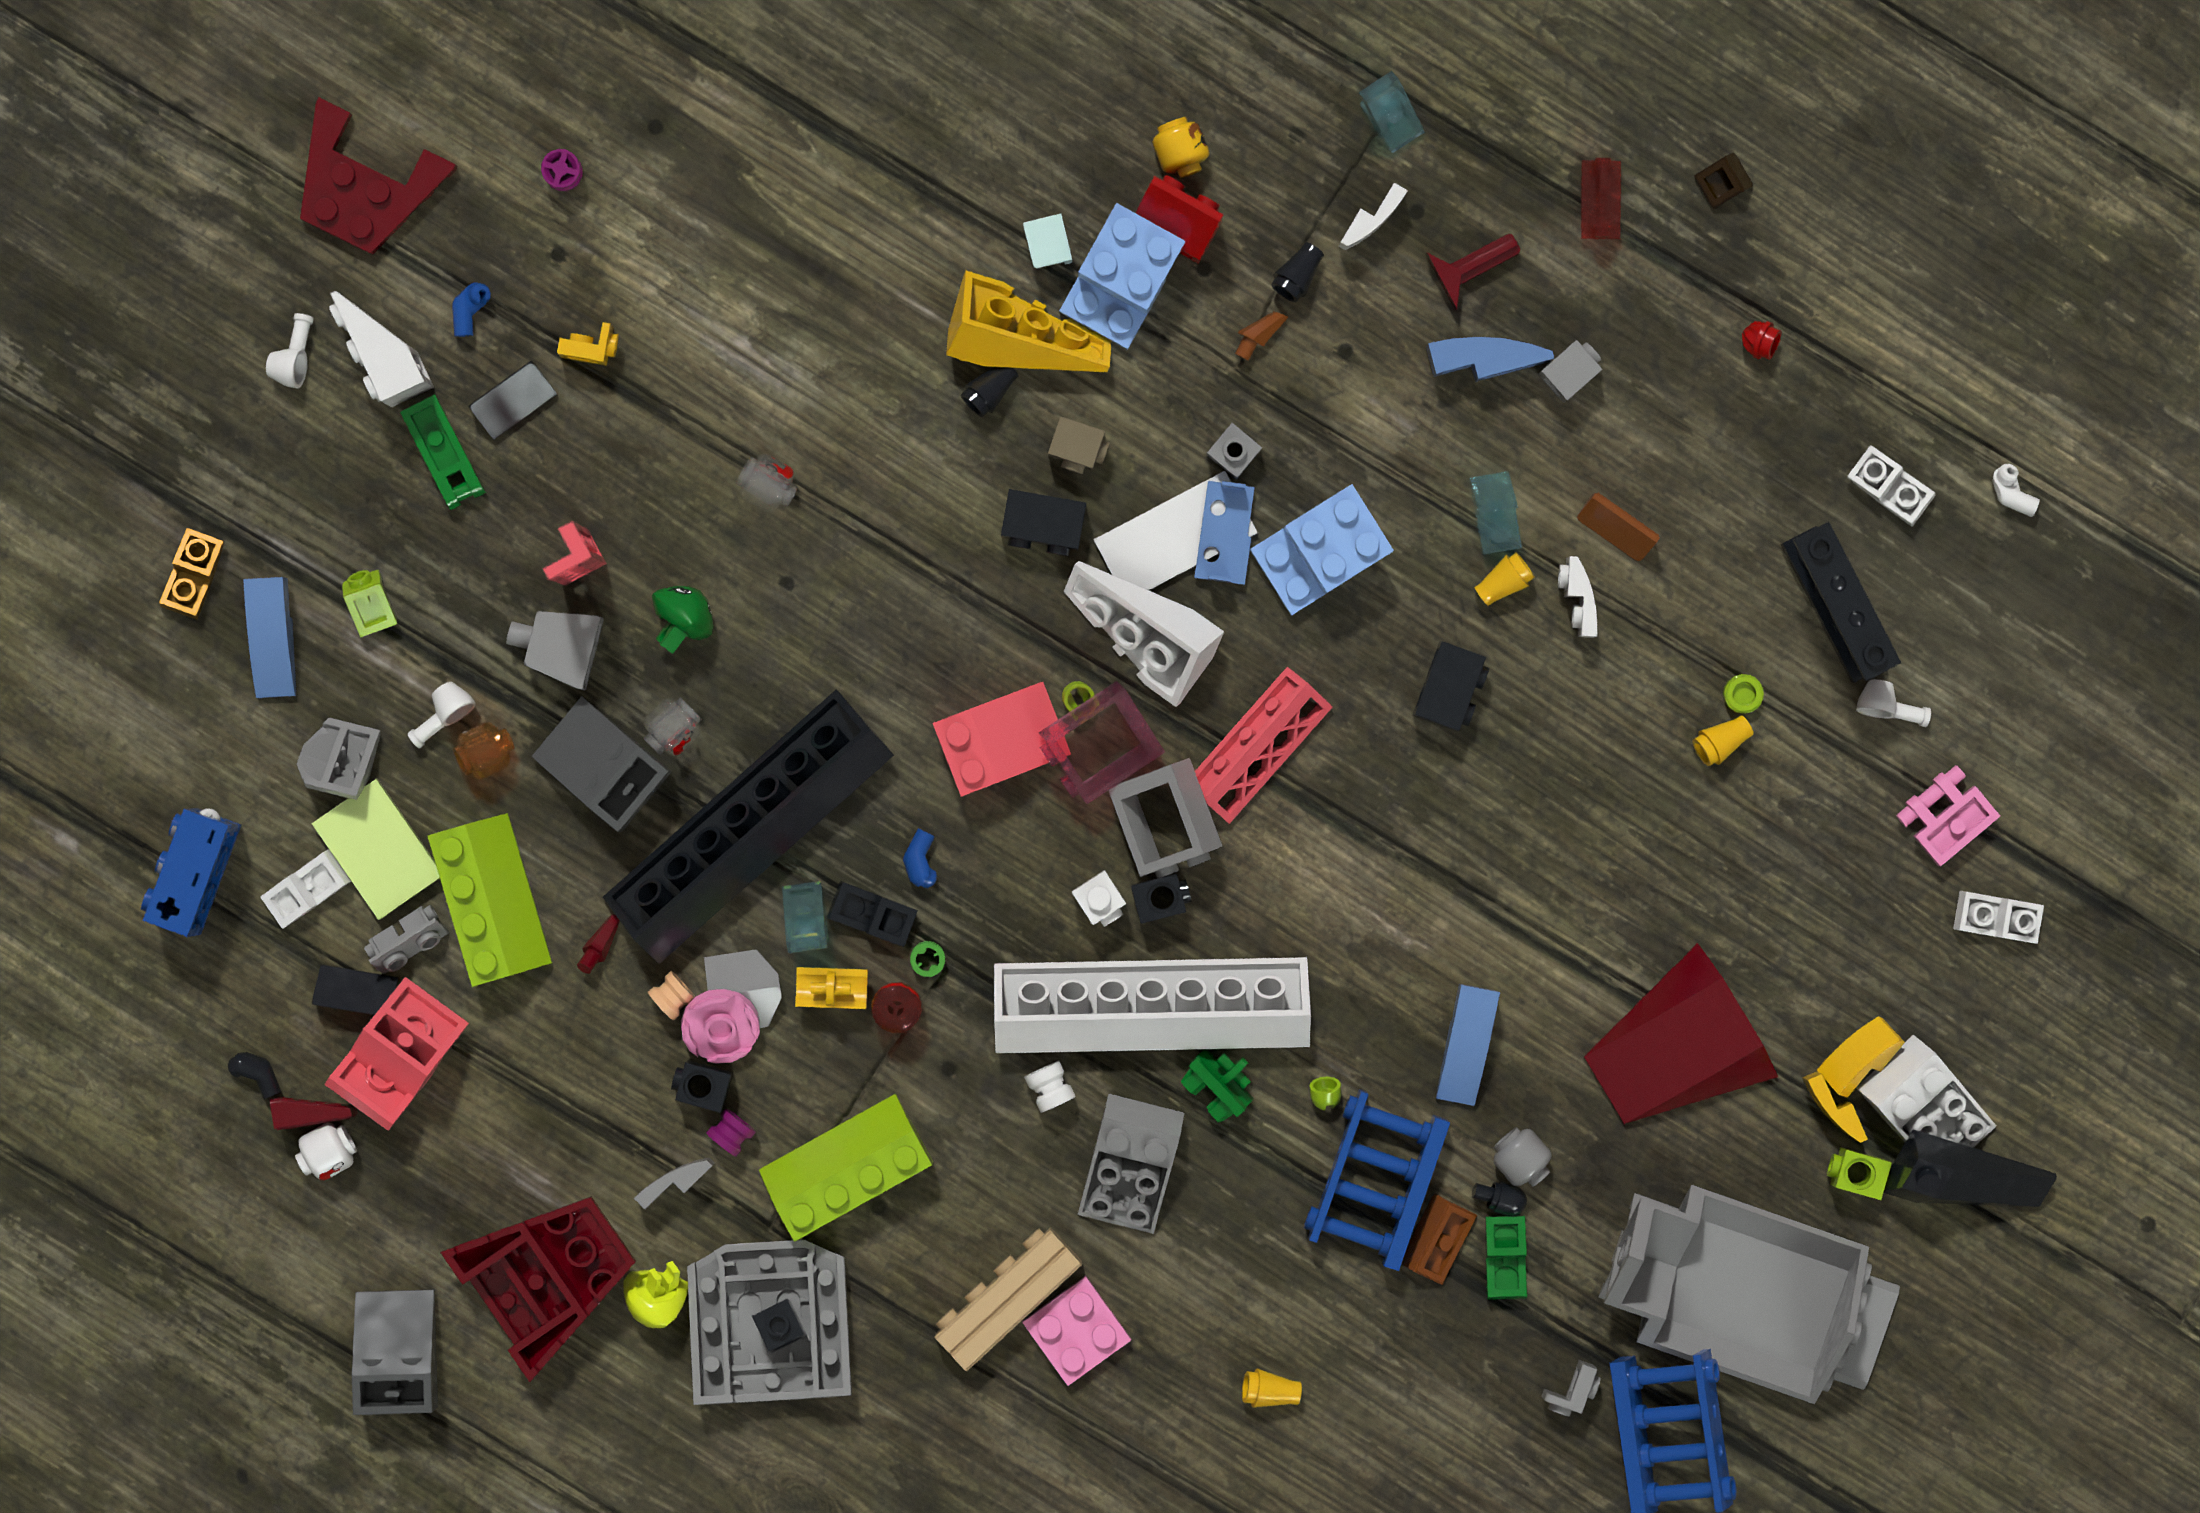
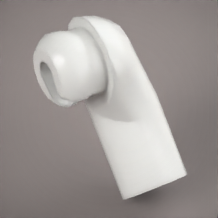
[1992,464,2040,517]

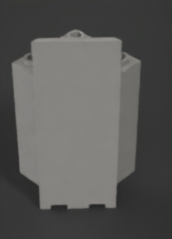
[1598,1185,1900,1404]

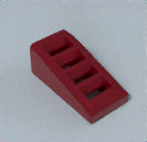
[270,1097,358,1130]

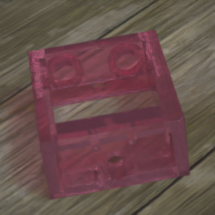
[1039,681,1165,804]

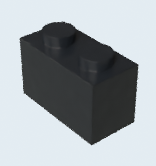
[1001,489,1086,556]
[1413,641,1489,731]

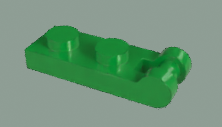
[400,394,486,510]

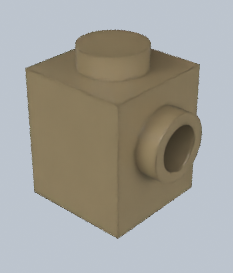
[1048,416,1110,475]

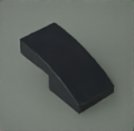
[827,881,918,947]

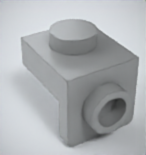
[1541,1360,1600,1417]

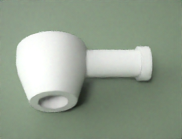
[266,313,314,388]
[1856,679,1931,727]
[408,682,476,748]

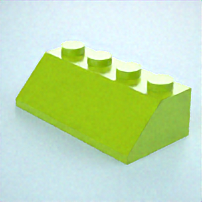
[428,813,553,987]
[759,1093,934,1242]

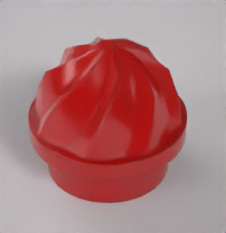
[1742,321,1782,360]

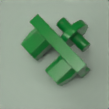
[1181,1049,1254,1123]

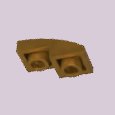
[159,528,224,620]

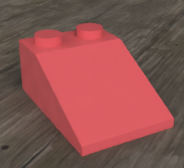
[933,682,1071,797]

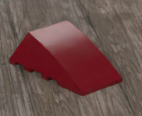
[1583,943,1778,1124]
[440,1196,636,1382]

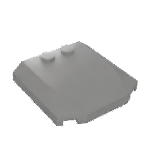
[687,1240,852,1405]

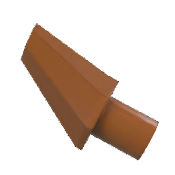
[1235,311,1288,361]

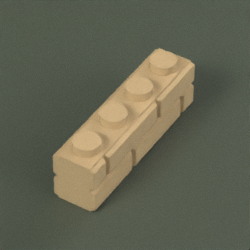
[935,1227,1082,1372]

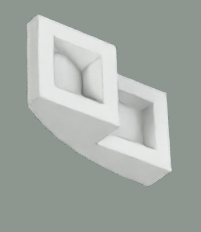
[1339,183,1408,250]
[260,849,351,929]

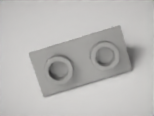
[364,905,449,975]

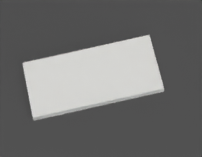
[1094,471,1258,590]

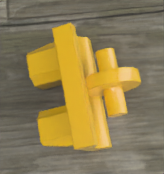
[795,967,868,1009]

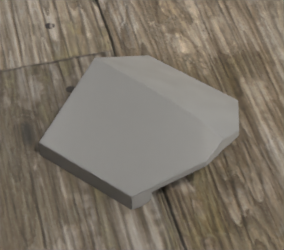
[297,718,380,800]
[704,949,782,1028]

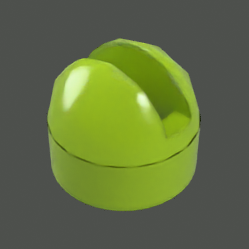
[1062,681,1095,714]
[1309,1077,1341,1110]

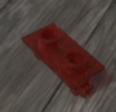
[1581,158,1621,239]

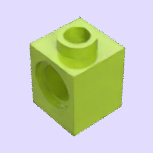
[1827,1147,1892,1200]

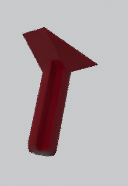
[1426,234,1520,311]

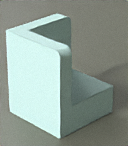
[1023,214,1072,269]

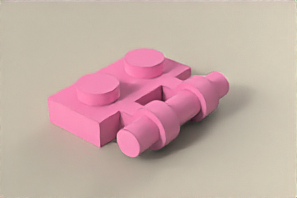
[1896,765,2000,866]

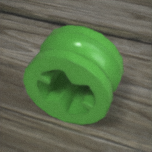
[910,941,945,977]

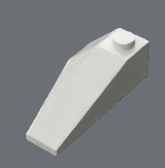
[1064,561,1224,707]

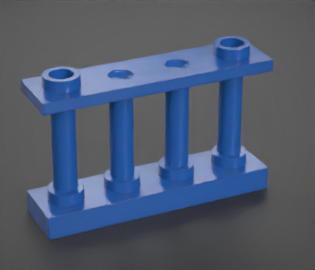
[1304,1089,1450,1271]
[1610,1349,1737,1513]

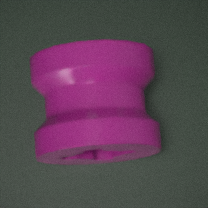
[541,149,583,191]
[706,1108,756,1157]

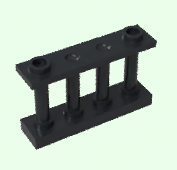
[1781,522,1901,683]

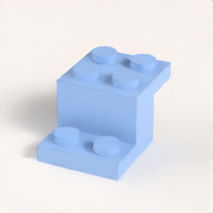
[1059,203,1186,350]
[1250,484,1394,616]

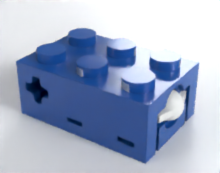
[141,808,242,937]

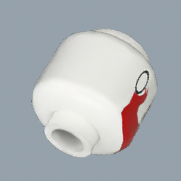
[295,1122,357,1181]

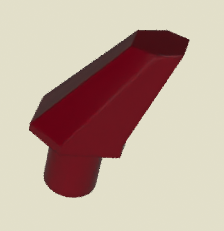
[577,914,620,974]

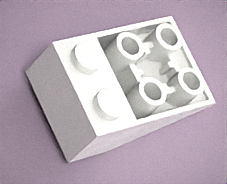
[329,291,434,407]
[1856,1035,1996,1148]

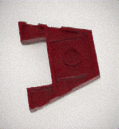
[300,97,458,255]

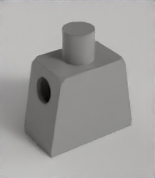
[506,611,604,690]

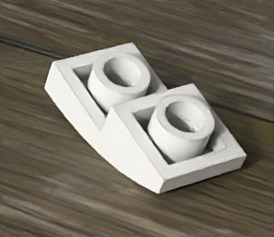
[1847,445,1936,527]
[1558,556,1597,638]
[1953,891,2044,944]

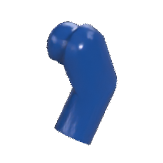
[452,282,491,337]
[903,828,937,888]

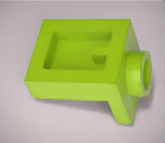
[342,570,397,638]

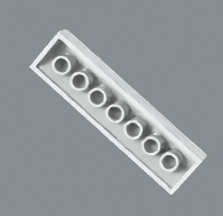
[994,957,1311,1053]

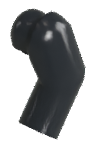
[228,1052,282,1099]

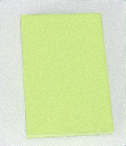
[312,779,440,920]

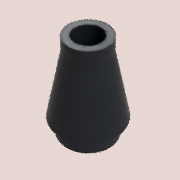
[1271,242,1324,303]
[961,367,1019,417]

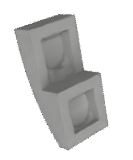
[634,1157,715,1209]

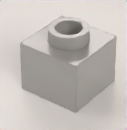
[1206,423,1262,479]

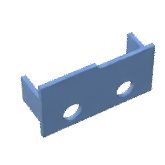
[1194,481,1255,585]

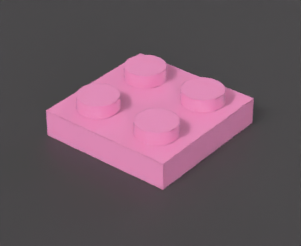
[1022,1275,1131,1386]

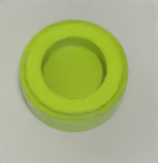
[1723,674,1764,714]

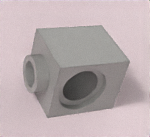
[1538,340,1602,403]

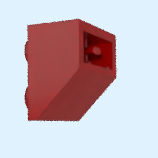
[1135,175,1224,264]

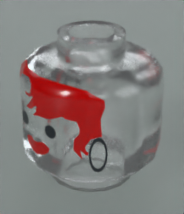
[736,454,798,512]
[643,697,702,755]

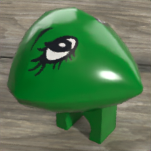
[652,586,714,654]

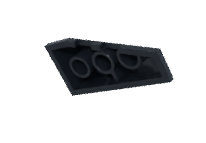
[1883,1129,2057,1207]

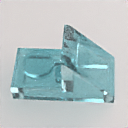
[1359,71,1425,153]
[1469,471,1522,555]
[782,881,829,953]

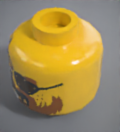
[1152,117,1210,178]

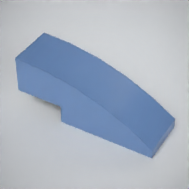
[1426,337,1554,382]
[243,577,296,698]
[1436,984,1500,1106]

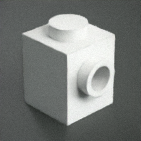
[1072,870,1126,927]

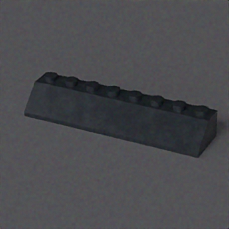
[603,689,894,964]

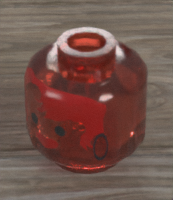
[871,982,922,1033]

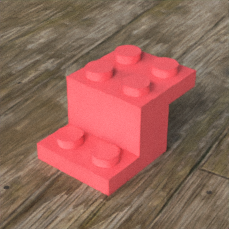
[325,977,469,1131]

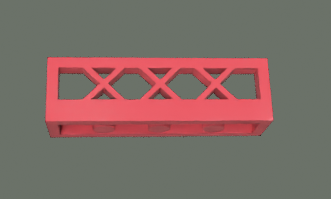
[543,521,607,586]
[1195,667,1333,824]

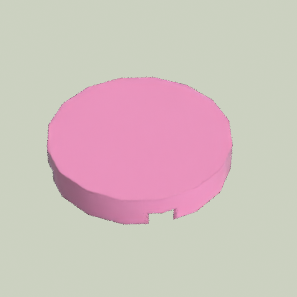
[681,989,760,1064]

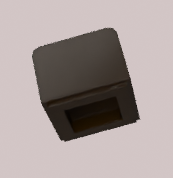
[1694,153,1753,209]

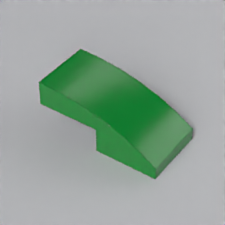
[1485,1216,1527,1299]

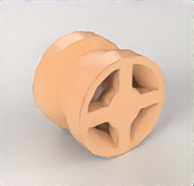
[648,971,696,1021]

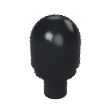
[1472,1182,1527,1216]

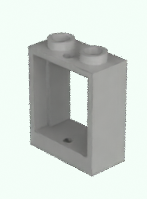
[1107,758,1222,879]

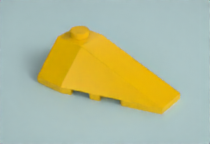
[946,270,1111,372]

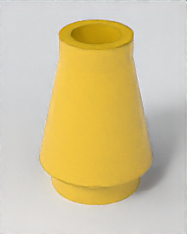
[1474,552,1535,606]
[1692,715,1754,766]
[1242,1368,1302,1408]

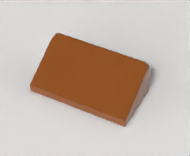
[1577,493,1660,561]
[1401,1194,1477,1285]

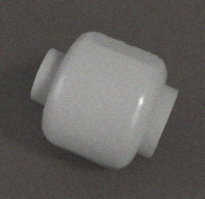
[1493,1127,1552,1187]

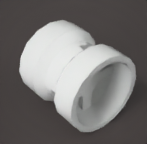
[1024,1061,1076,1113]

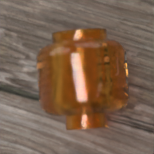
[453,722,515,780]

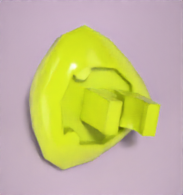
[623,1261,688,1328]

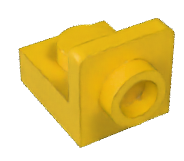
[557,322,619,366]

